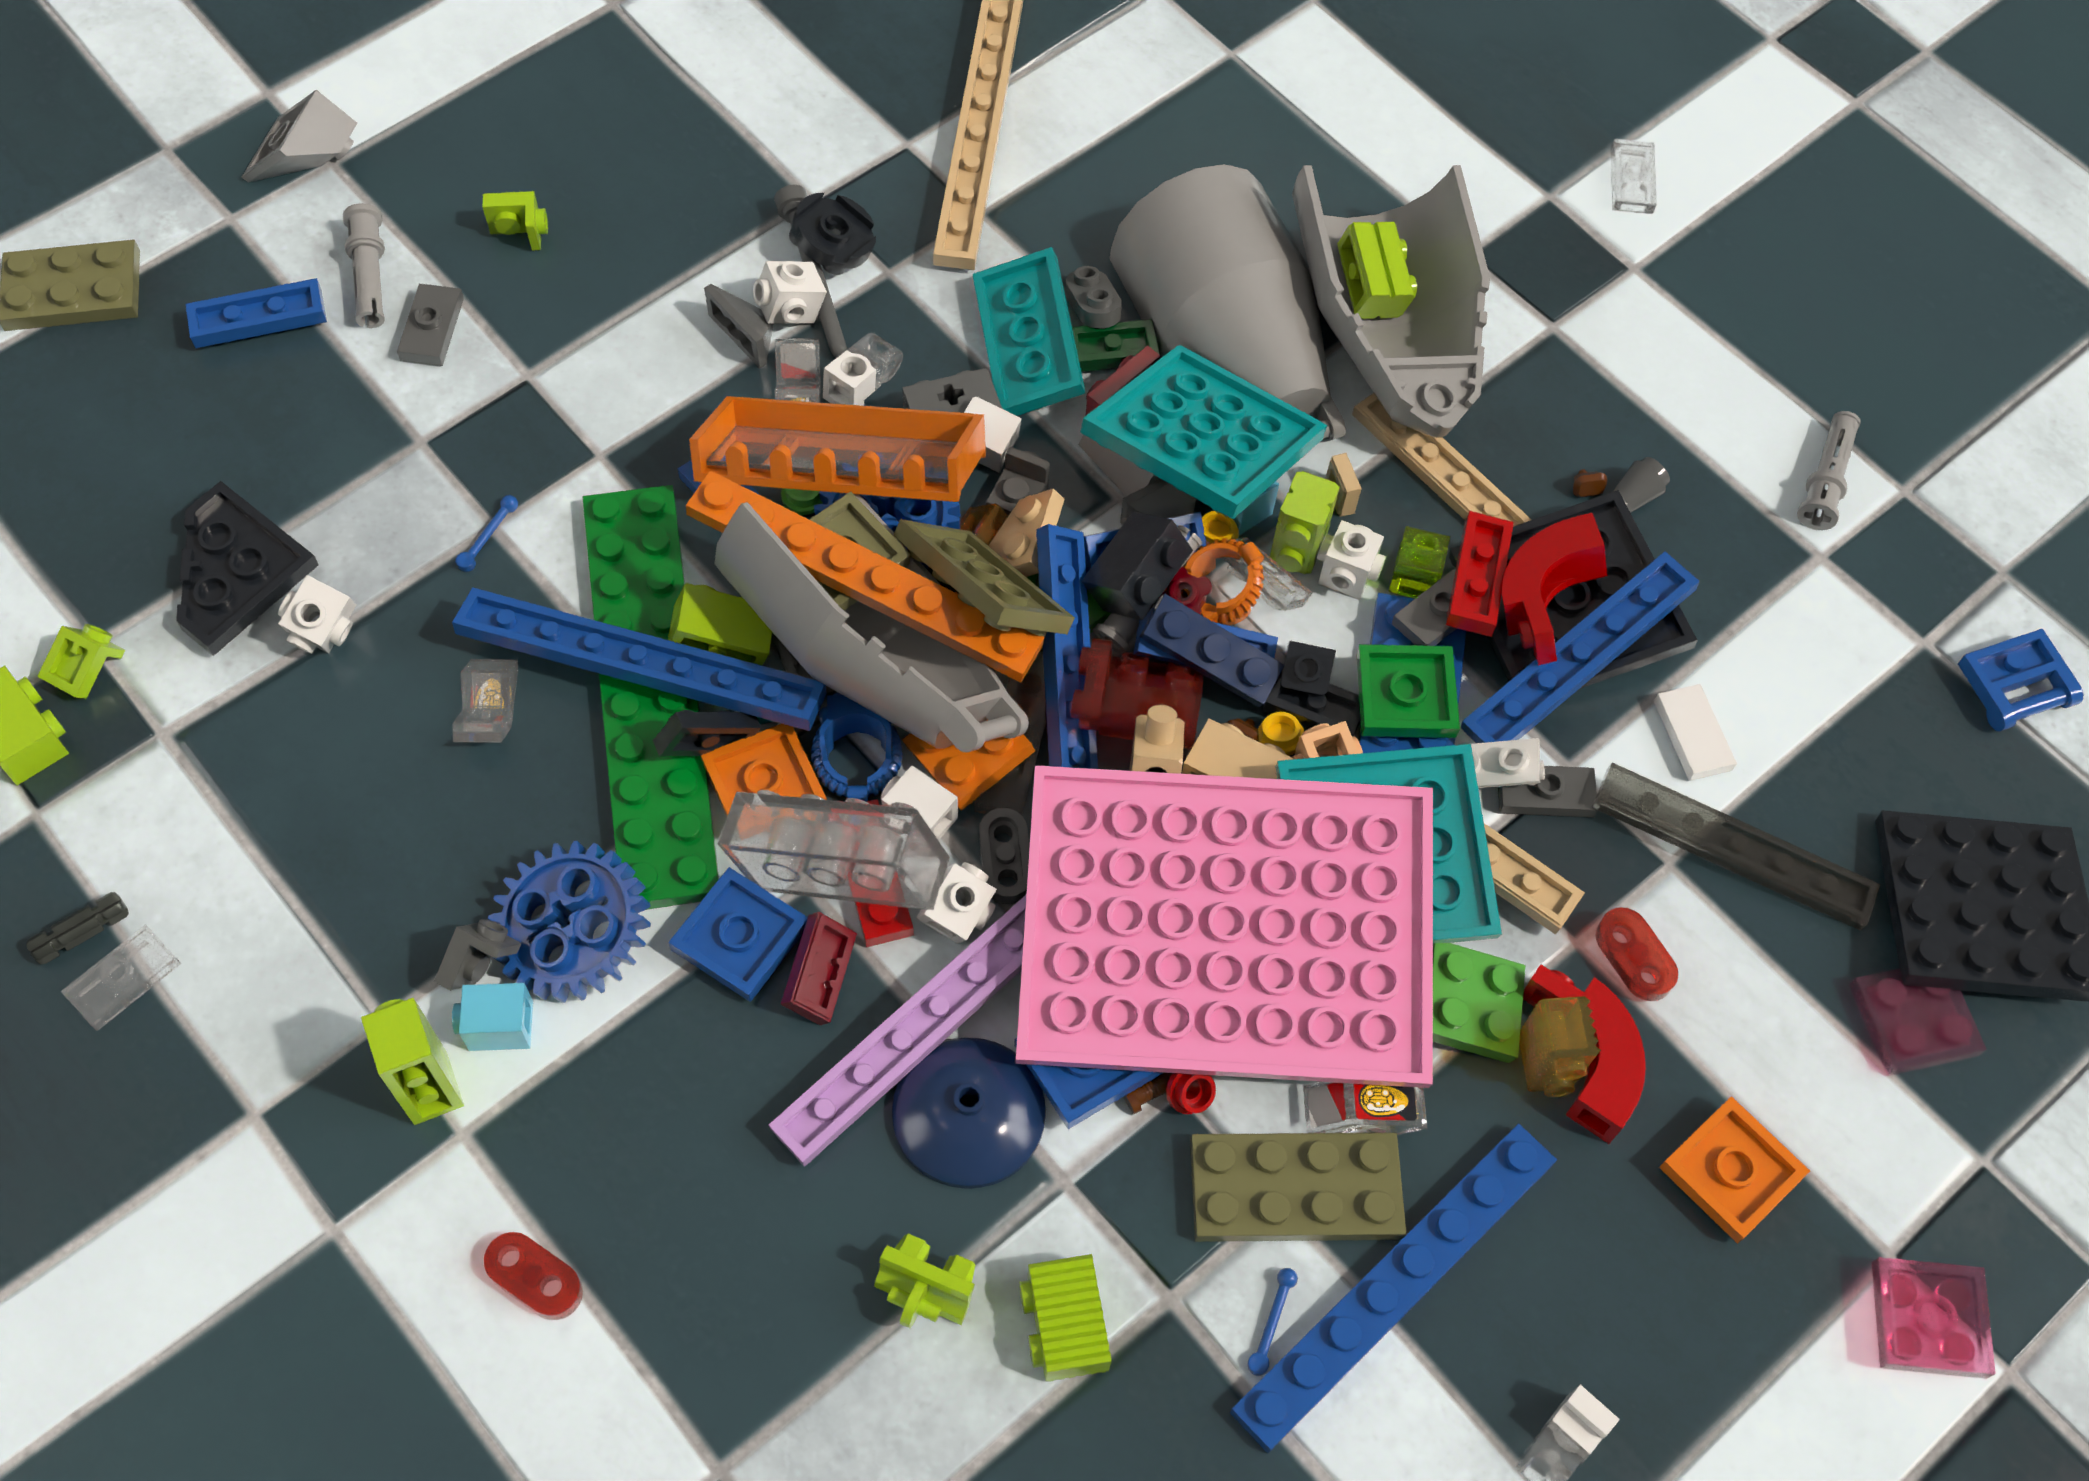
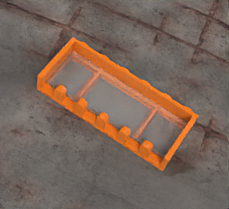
[689,396,986,502]

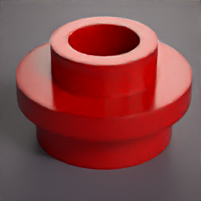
[1166,1073,1216,1114]

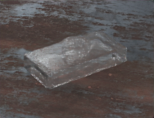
[1611,139,1657,214]
[61,924,181,1031]

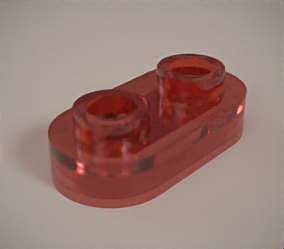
[1071,638,1113,731]
[1595,907,1678,1001]
[484,1232,583,1320]

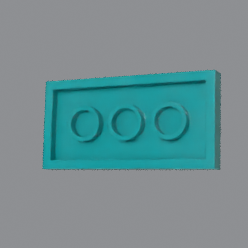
[972,247,1086,416]

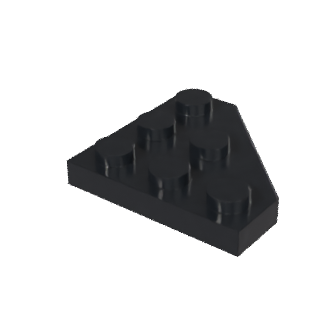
[176,481,319,656]

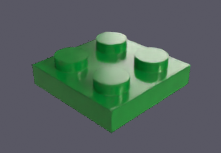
[1356,644,1460,738]

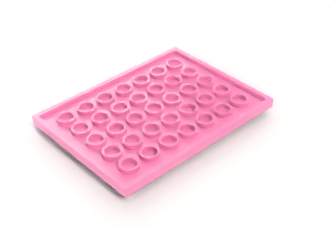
[1016,766,1433,1088]

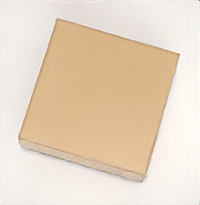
[1325,453,1361,517]

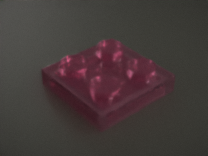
[1849,968,1987,1076]
[1871,1257,1996,1379]

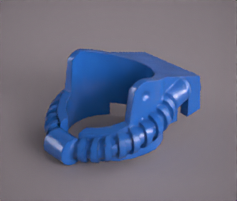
[811,692,903,805]

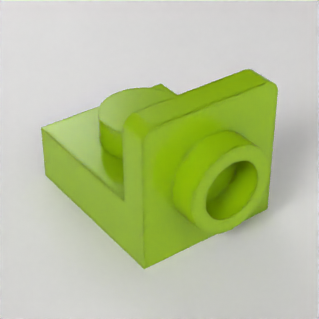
[482,191,548,251]
[37,624,125,699]

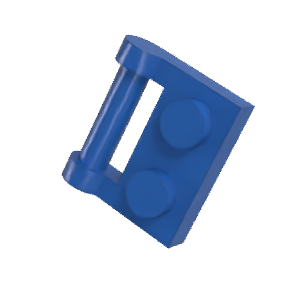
[1957,628,2084,732]

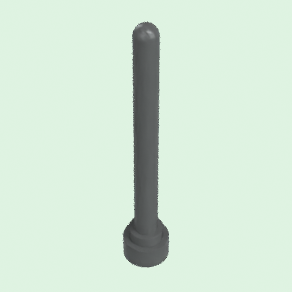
[774,185,847,358]

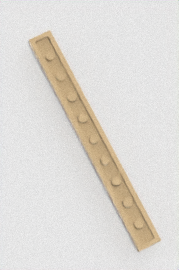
[933,0,1024,270]

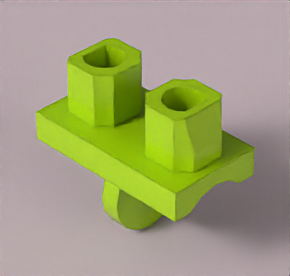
[874,1233,976,1328]

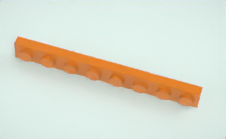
[686,470,1045,683]

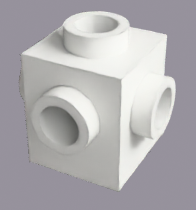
[753,261,827,324]
[1317,520,1386,600]
[278,575,356,654]
[916,862,997,944]

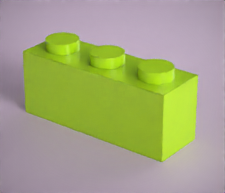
[361,997,464,1125]

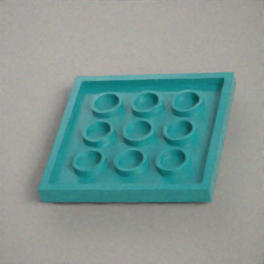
[1080,345,1327,519]
[1275,744,1502,944]

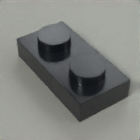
[1263,667,1361,736]
[653,710,761,756]

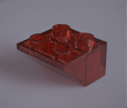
[1099,652,1203,749]

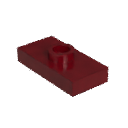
[780,912,857,1025]

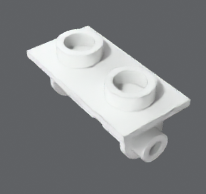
[1471,738,1545,788]

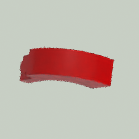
[1502,513,1607,666]
[1523,964,1646,1144]

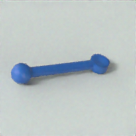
[456,495,518,572]
[1247,1268,1298,1376]

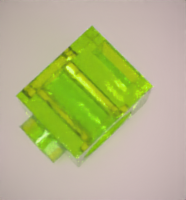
[1388,526,1451,598]

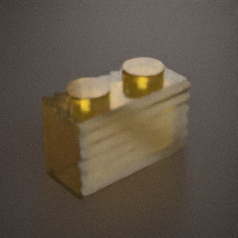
[1519,996,1600,1097]

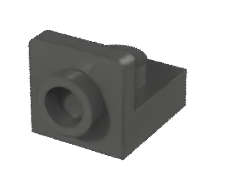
[986,447,1050,519]
[434,919,521,991]

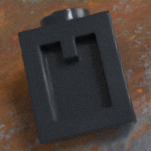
[1281,641,1336,695]

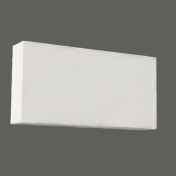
[1654,684,1737,781]

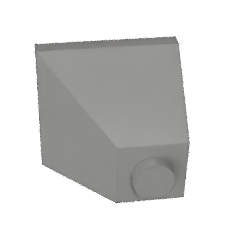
[242,90,357,183]

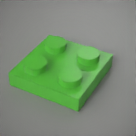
[1433,943,1526,1063]

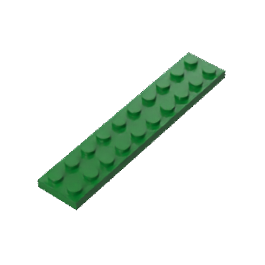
[582,485,719,910]

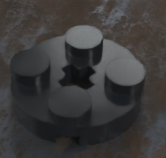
[789,193,876,275]

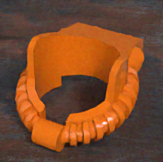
[1165,538,1264,625]

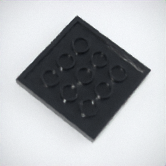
[1449,490,1697,689]
[1875,810,2089,1002]

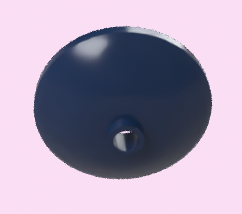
[892,1038,1046,1189]

